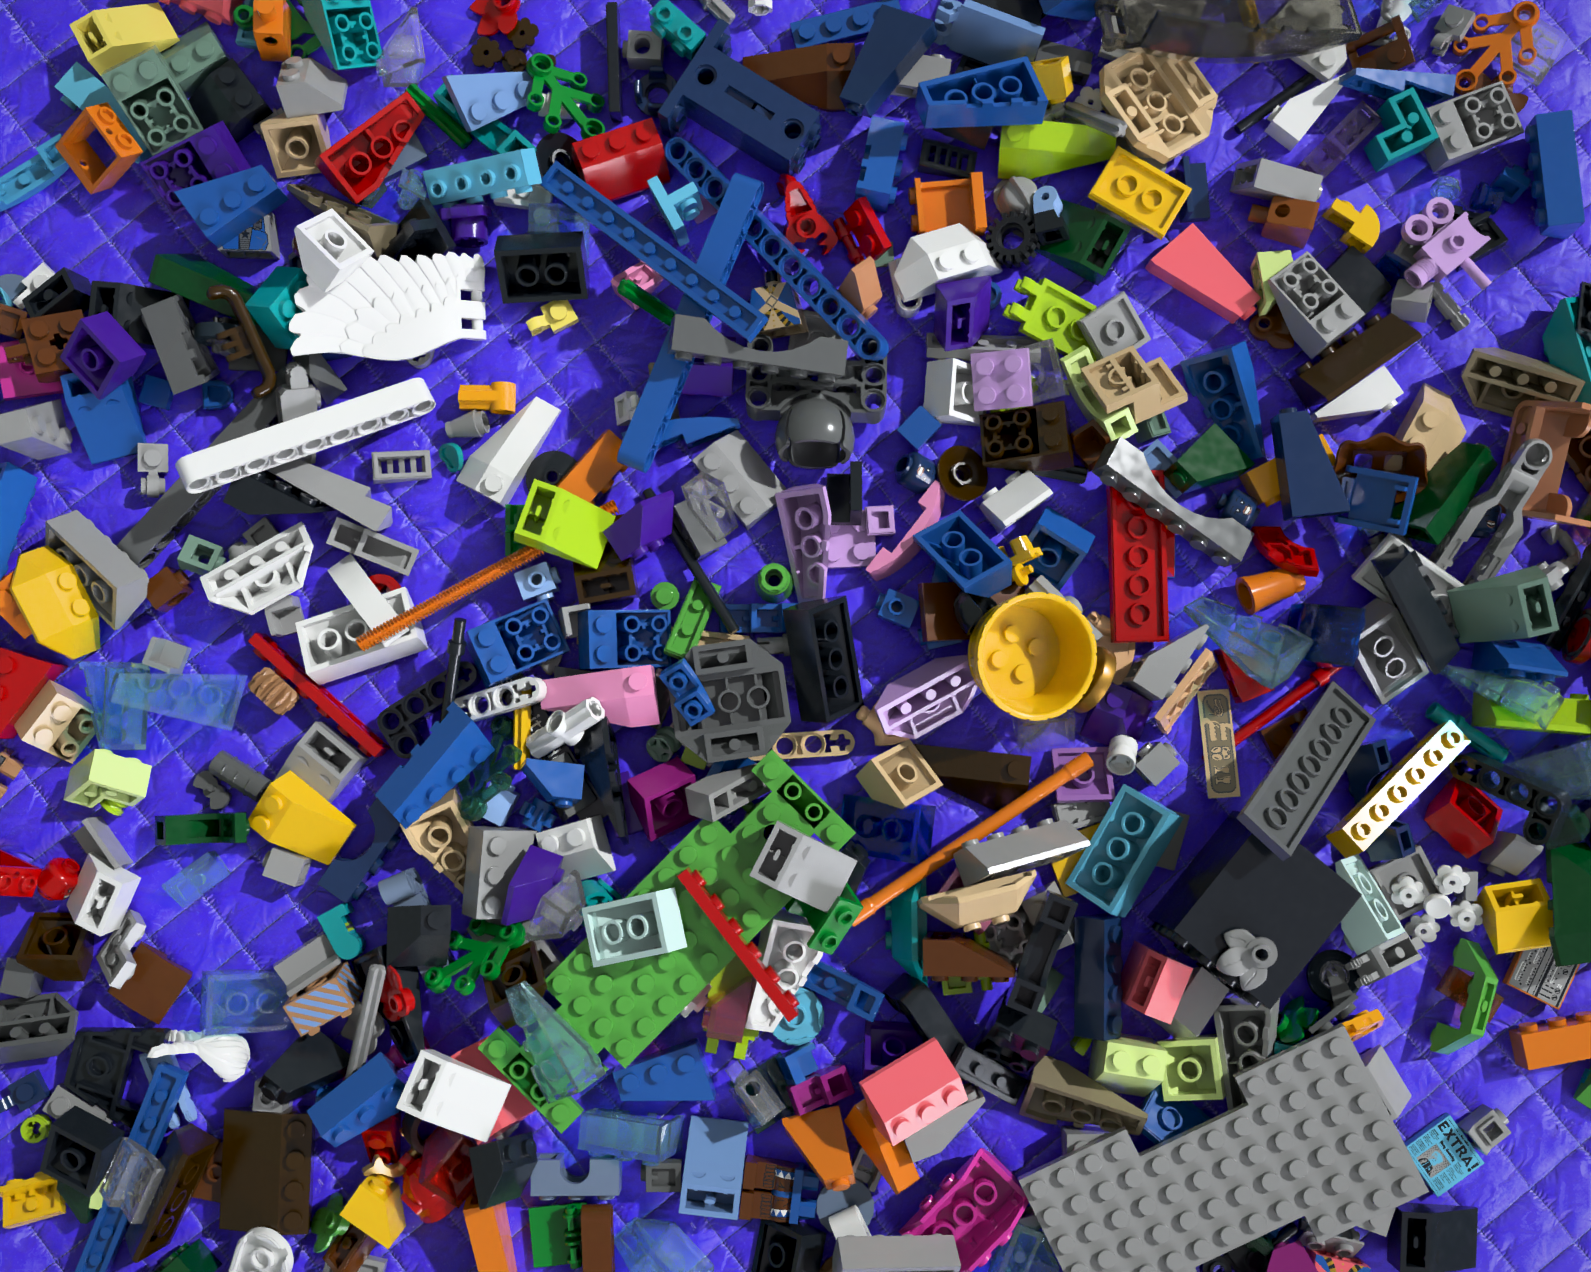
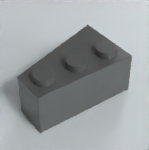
[141,294,220,395]

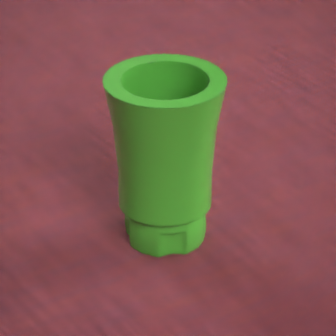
[755,563,794,603]

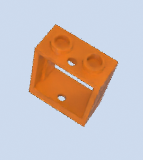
[55,102,143,195]

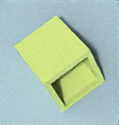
[1088,1033,1167,1097]

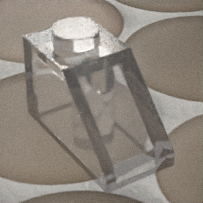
[681,471,739,543]

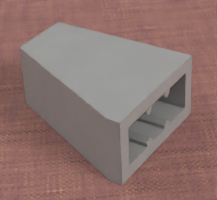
[1229,158,1323,202]

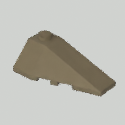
[287,184,399,261]

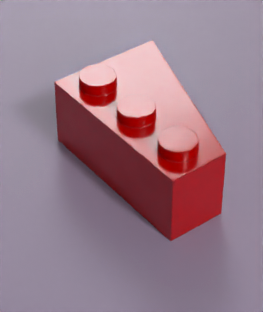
[0,647,68,739]

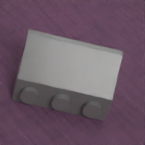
[692,430,786,530]

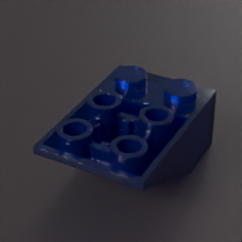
[1279,603,1366,668]

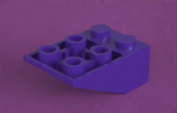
[140,120,251,215]

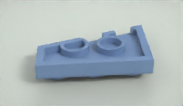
[441,71,535,133]

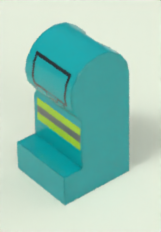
[317,902,366,960]

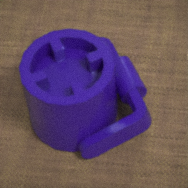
[439,203,492,248]

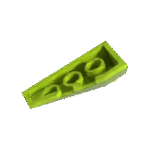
[998,120,1117,180]

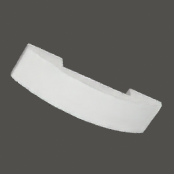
[327,553,409,647]

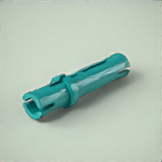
[1425,702,1509,763]

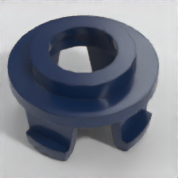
[634,66,677,118]

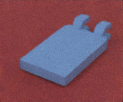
[934,0,1046,65]

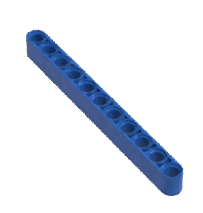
[664,137,889,361]
[617,173,764,473]

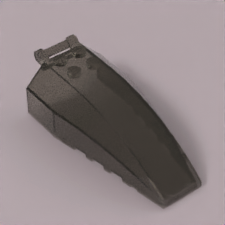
[1094,0,1362,64]

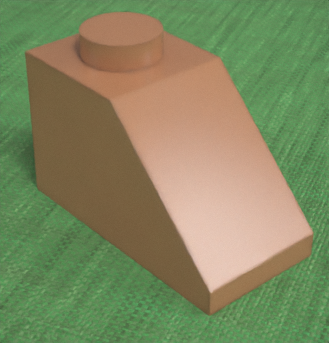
[833,256,882,324]

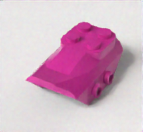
[898,1148,1029,1272]

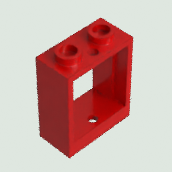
[0,849,42,897]

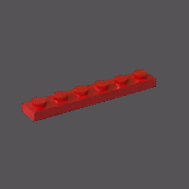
[248,633,390,757]
[677,867,800,1022]

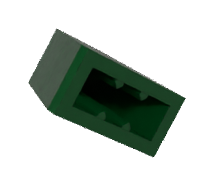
[1163,423,1255,494]

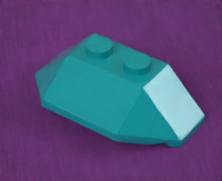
[1542,296,1591,404]
[885,877,928,986]

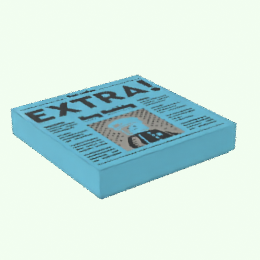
[1405,1113,1484,1197]

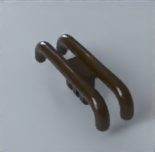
[206,284,276,399]

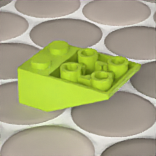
[514,479,616,570]

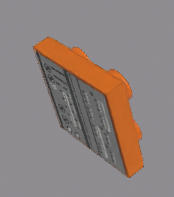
[1502,946,1580,1010]

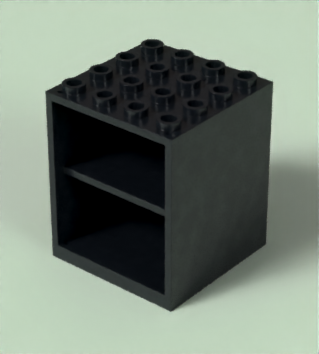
[1147,811,1362,1010]

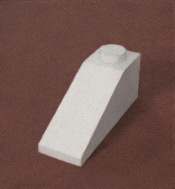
[1264,73,1346,151]
[1310,365,1404,423]

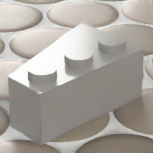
[0,399,73,460]

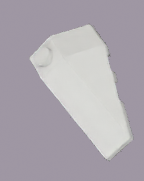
[456,396,561,508]

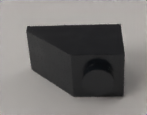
[22,267,91,318]

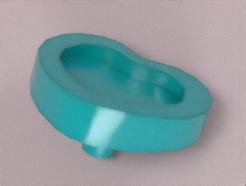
[439,443,464,472]

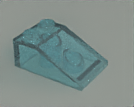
[200,969,296,1036]

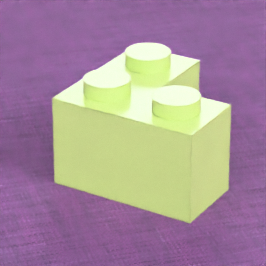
[63,748,152,808]

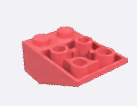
[1121,940,1193,1024]

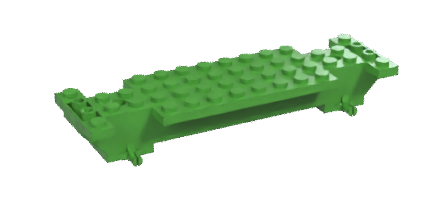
[478,750,856,1134]

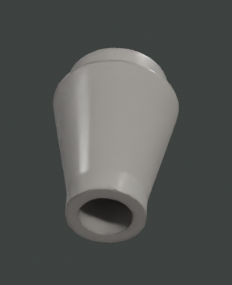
[445,409,490,439]

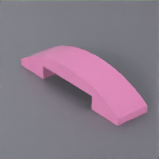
[865,480,945,581]

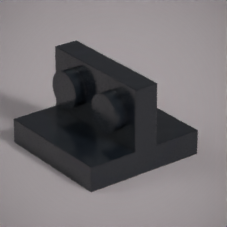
[382,198,456,262]

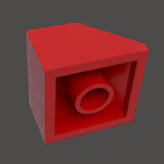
[1424,776,1503,859]

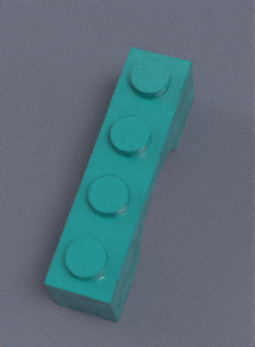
[433,74,537,155]

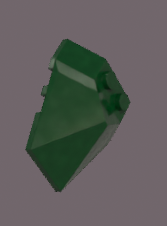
[1545,842,1591,967]

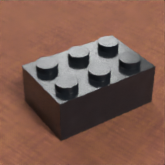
[494,231,590,304]

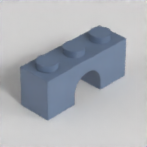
[531,1152,622,1200]

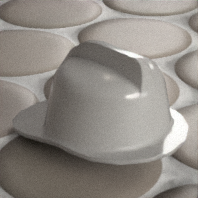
[994,176,1038,238]

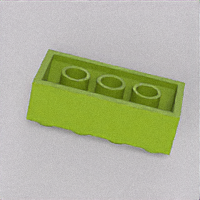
[1471,687,1591,736]

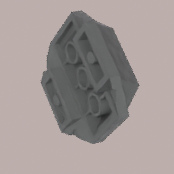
[669,638,791,763]

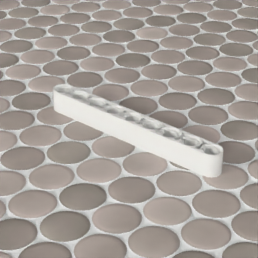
[175,378,436,494]

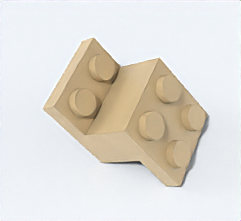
[1080,345,1188,424]

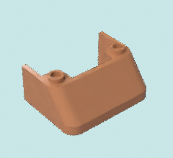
[1498,400,1591,527]

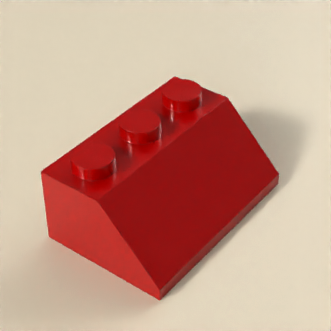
[572,117,671,202]

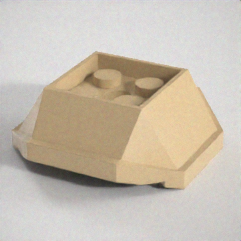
[1099,44,1218,164]

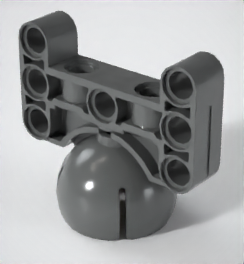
[745,334,887,469]

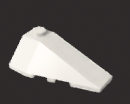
[744,909,823,1033]

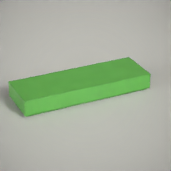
[663,578,721,660]

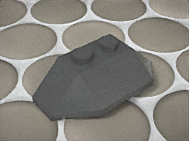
[0,992,79,1064]

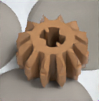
[248,667,299,715]

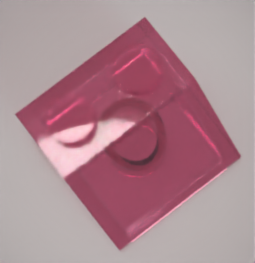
[702,976,752,1043]

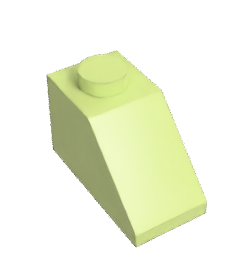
[1250,250,1293,316]

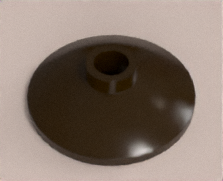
[936,446,988,501]

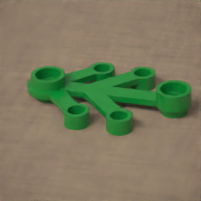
[233,0,322,59]
[526,53,605,139]
[424,918,526,996]

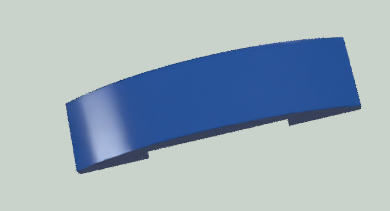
[804,961,885,1022]

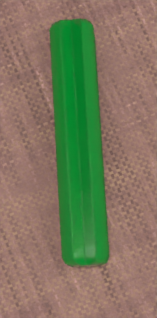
[404,84,473,149]
[617,279,676,326]

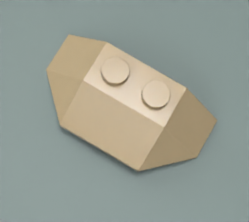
[1384,383,1466,473]
[917,869,1037,932]

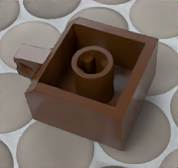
[4,309,84,383]

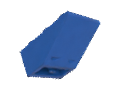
[60,373,147,465]
[464,598,570,689]
[577,610,672,670]
[1471,640,1568,685]

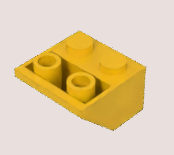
[1474,878,1554,955]

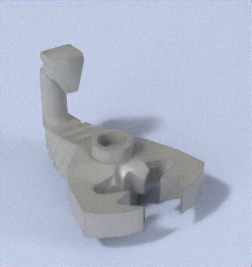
[1537,524,1581,592]

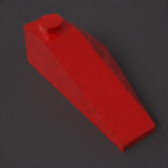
[314,91,425,204]

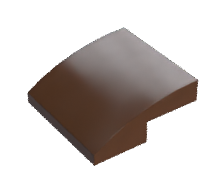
[107,941,193,1024]

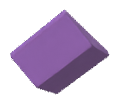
[1051,747,1115,803]

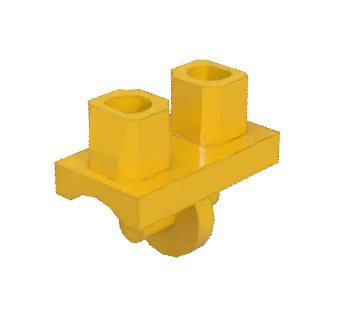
[998,535,1043,587]

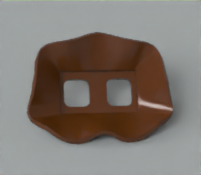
[1333,432,1428,503]

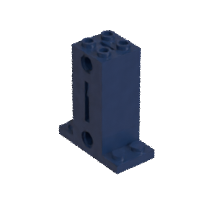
[658,18,822,176]

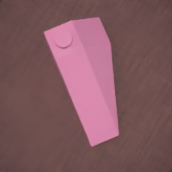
[541,665,660,728]

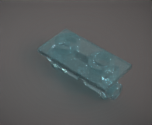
[397,167,427,210]

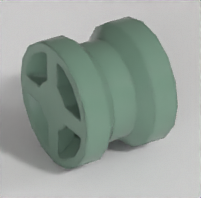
[646,726,682,762]

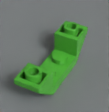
[1430,938,1499,1055]

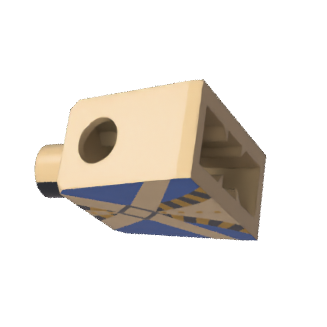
[750,270,808,339]

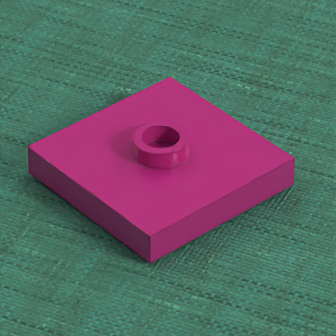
[0,340,64,401]

